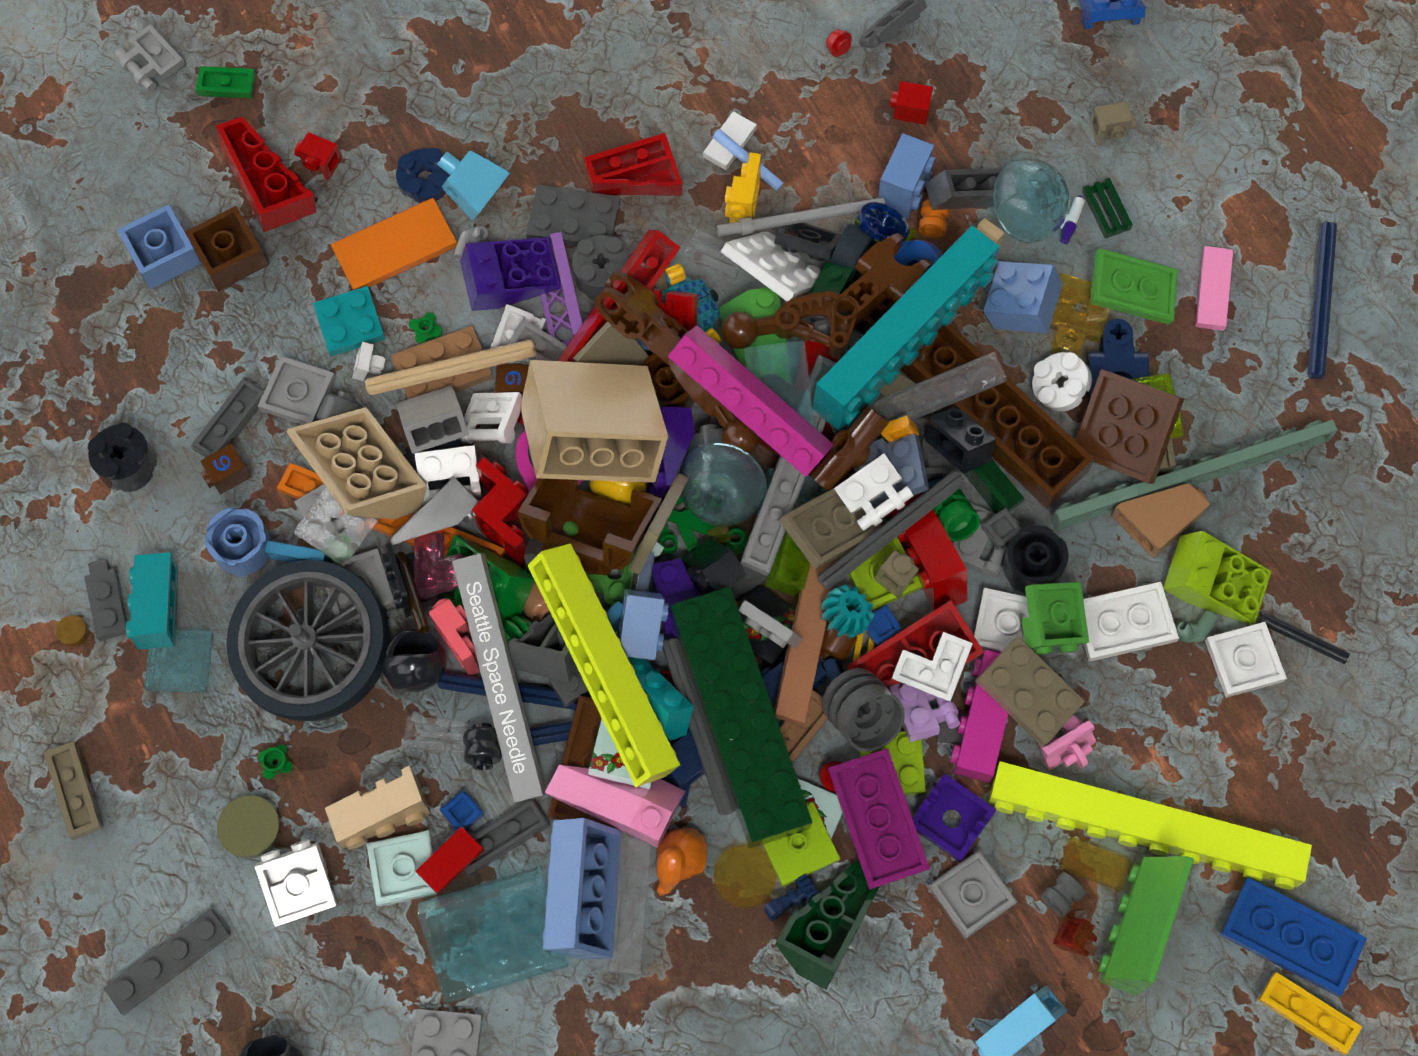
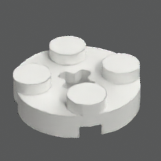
[1032,352,1092,412]

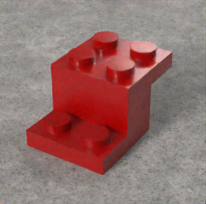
[472,457,529,568]

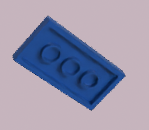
[1219,877,1367,997]

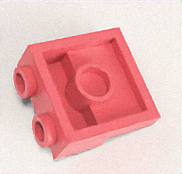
[428,598,480,676]

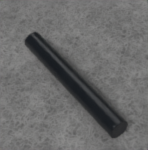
[1259,613,1350,664]

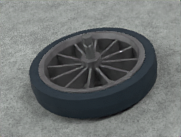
[227,560,390,721]

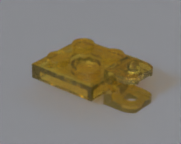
[1049,273,1110,357]

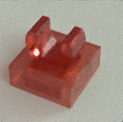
[1053,916,1097,956]

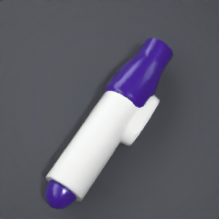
[1060,195,1085,244]

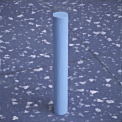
[713,129,784,191]

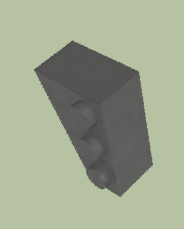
[508,592,606,683]

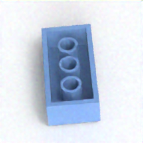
[543,818,621,959]

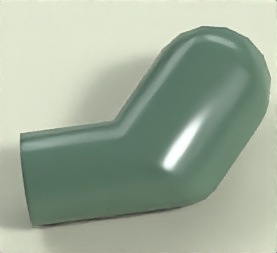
[1176,611,1218,643]

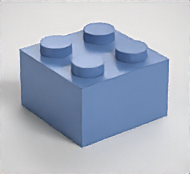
[878,133,936,219]
[117,204,201,290]
[983,261,1063,333]

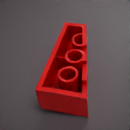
[216,116,316,233]
[884,492,968,611]

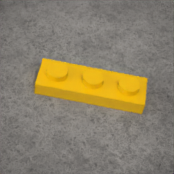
[1257,972,1362,1056]

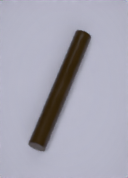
[395,552,430,633]

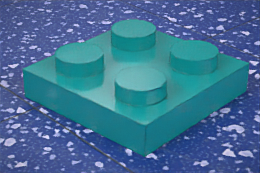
[313,286,386,357]

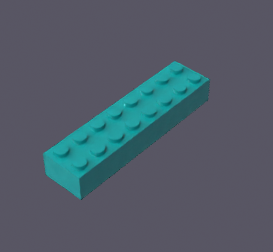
[812,225,1000,432]

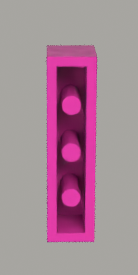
[950,650,1008,783]

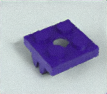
[913,774,996,863]

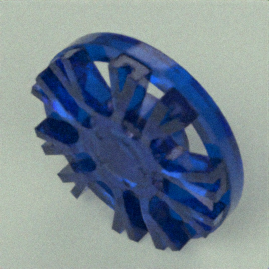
[857,202,910,242]

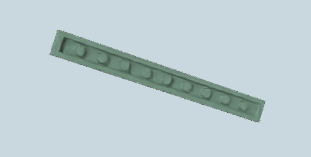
[1051,420,1338,531]

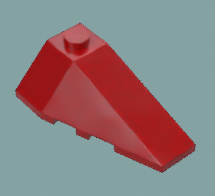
[847,600,985,686]

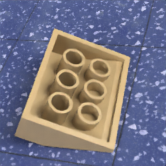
[287,407,427,519]

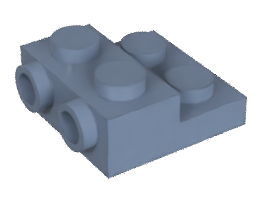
[854,433,929,509]

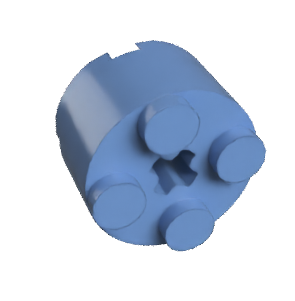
[205,508,272,577]

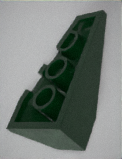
[775,860,880,990]

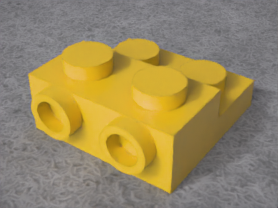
[725,152,761,223]

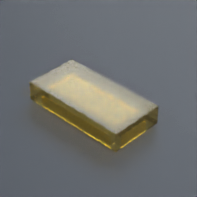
[1059,837,1131,892]

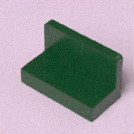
[964,458,1024,514]

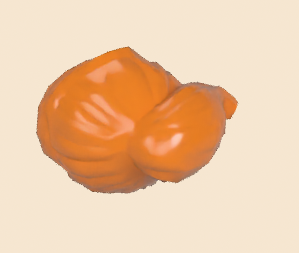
[656,827,707,896]

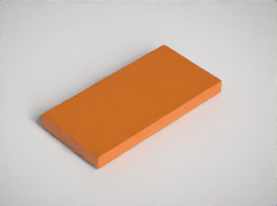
[330,198,457,290]

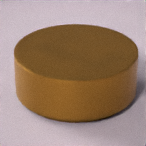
[55,615,89,647]

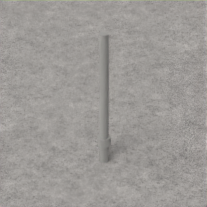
[716,197,885,237]

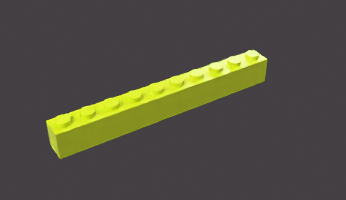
[988,761,1312,890]

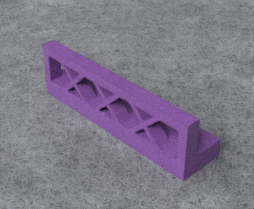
[540,232,583,346]

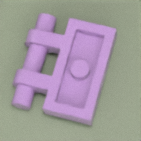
[889,683,960,743]

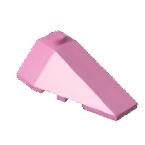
[545,765,686,848]

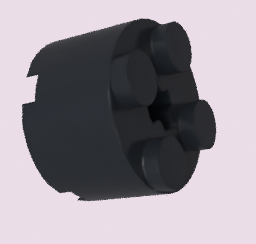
[88,423,157,492]
[1003,525,1069,593]

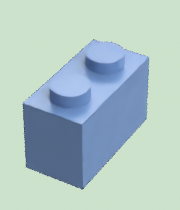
[618,589,668,660]

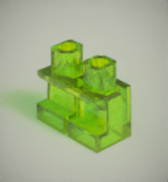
[765,530,810,596]

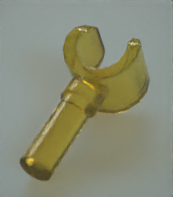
[707,513,735,544]

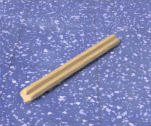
[365,340,536,395]

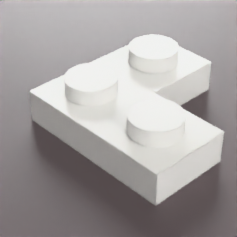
[892,632,973,702]

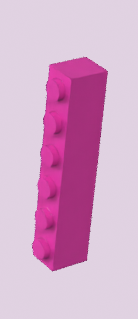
[668,325,834,477]

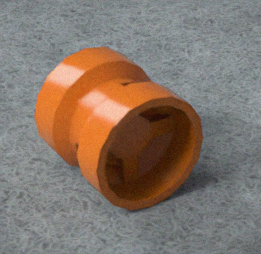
[918,199,949,238]

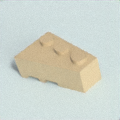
[325,766,431,850]

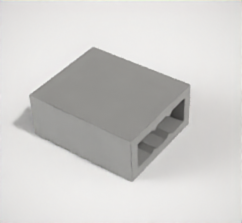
[396,385,469,454]

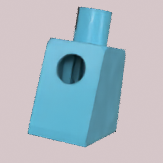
[437,151,510,220]

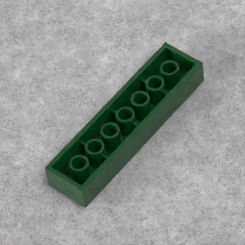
[670,587,813,849]

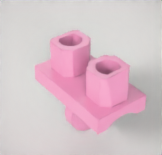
[1038,715,1096,771]

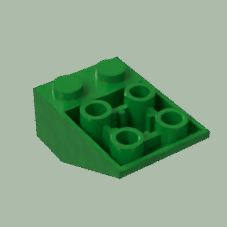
[434,535,535,624]

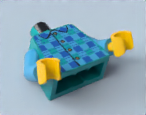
[662,263,722,344]

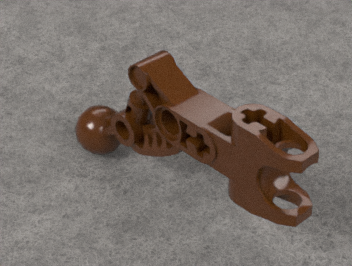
[721,233,933,359]
[594,271,759,457]

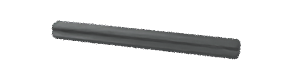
[817,471,964,590]
[662,638,737,815]

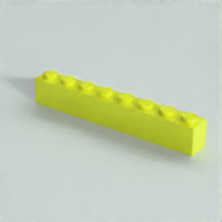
[527,543,680,788]

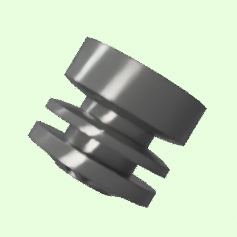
[822,668,905,752]

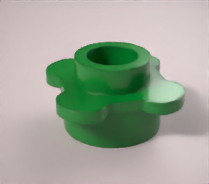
[409,312,442,344]
[258,744,293,780]

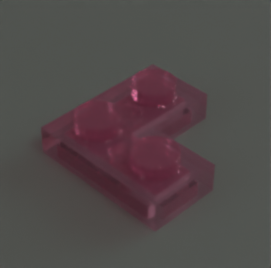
[414,532,466,599]

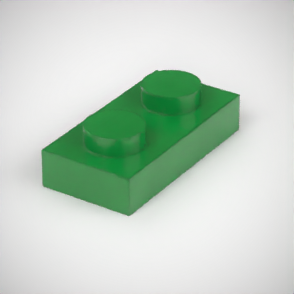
[196,66,256,99]

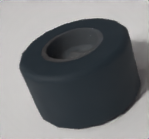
[829,224,875,281]

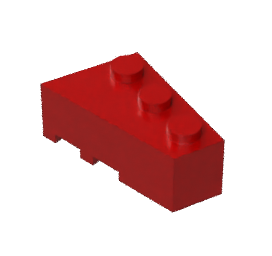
[584,133,683,196]

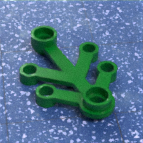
[659,482,748,554]

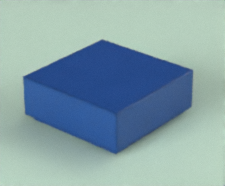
[866,604,903,647]
[440,790,484,831]

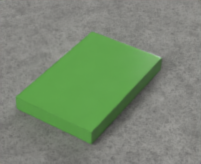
[1090,248,1178,325]

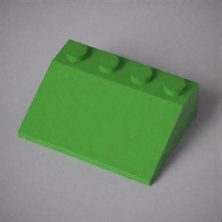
[1097,856,1194,996]

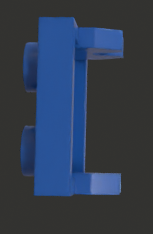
[1078,0,1146,29]

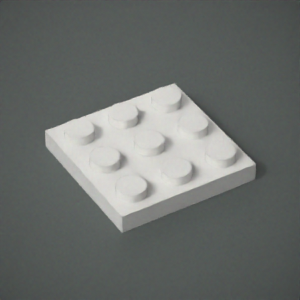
[721,232,822,301]

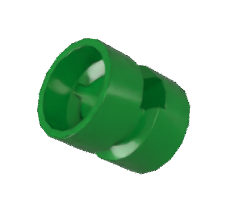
[933,488,980,542]

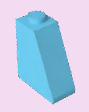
[975,985,1068,1056]

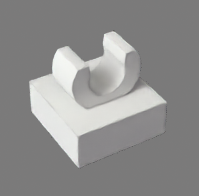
[352,342,385,381]

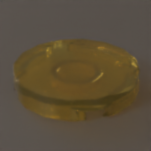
[714,845,777,909]

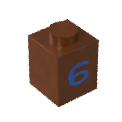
[495,364,529,396]
[200,443,251,495]

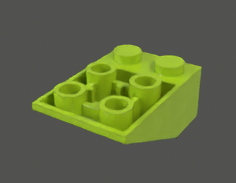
[1163,531,1271,625]

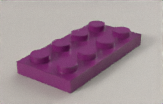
[828,748,930,890]

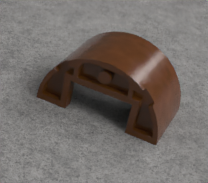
[518,478,662,575]

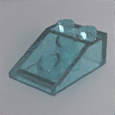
[744,340,815,428]

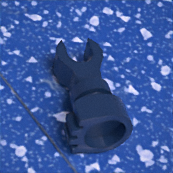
[763,873,818,921]

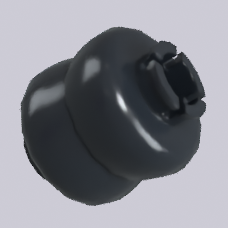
[463,723,502,771]

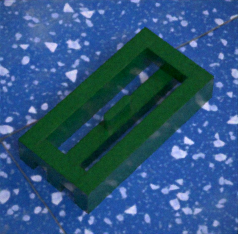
[1082,178,1133,239]

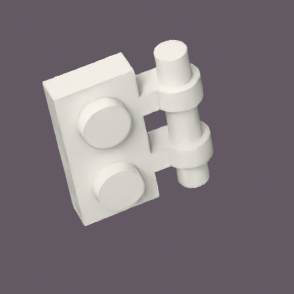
[834,454,914,531]

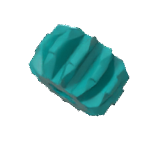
[820,584,875,639]

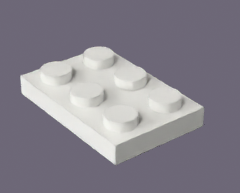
[1083,582,1179,662]

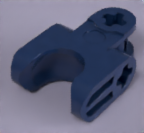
[1086,319,1150,404]

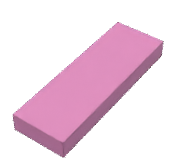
[1195,246,1233,331]

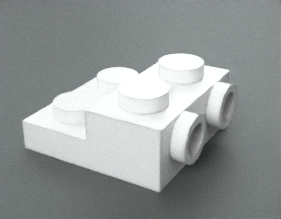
[255,839,337,927]

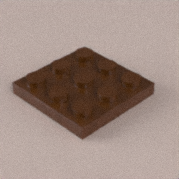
[1076,369,1185,484]

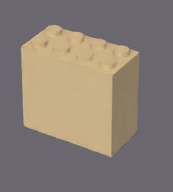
[520,360,668,483]

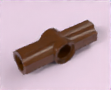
[811,406,889,491]

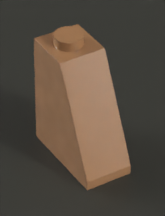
[1112,483,1210,559]

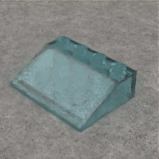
[418,866,569,1004]

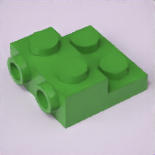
[1022,582,1089,655]

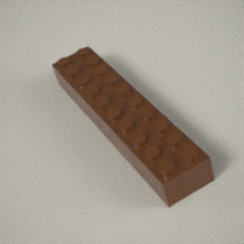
[856,296,1095,510]

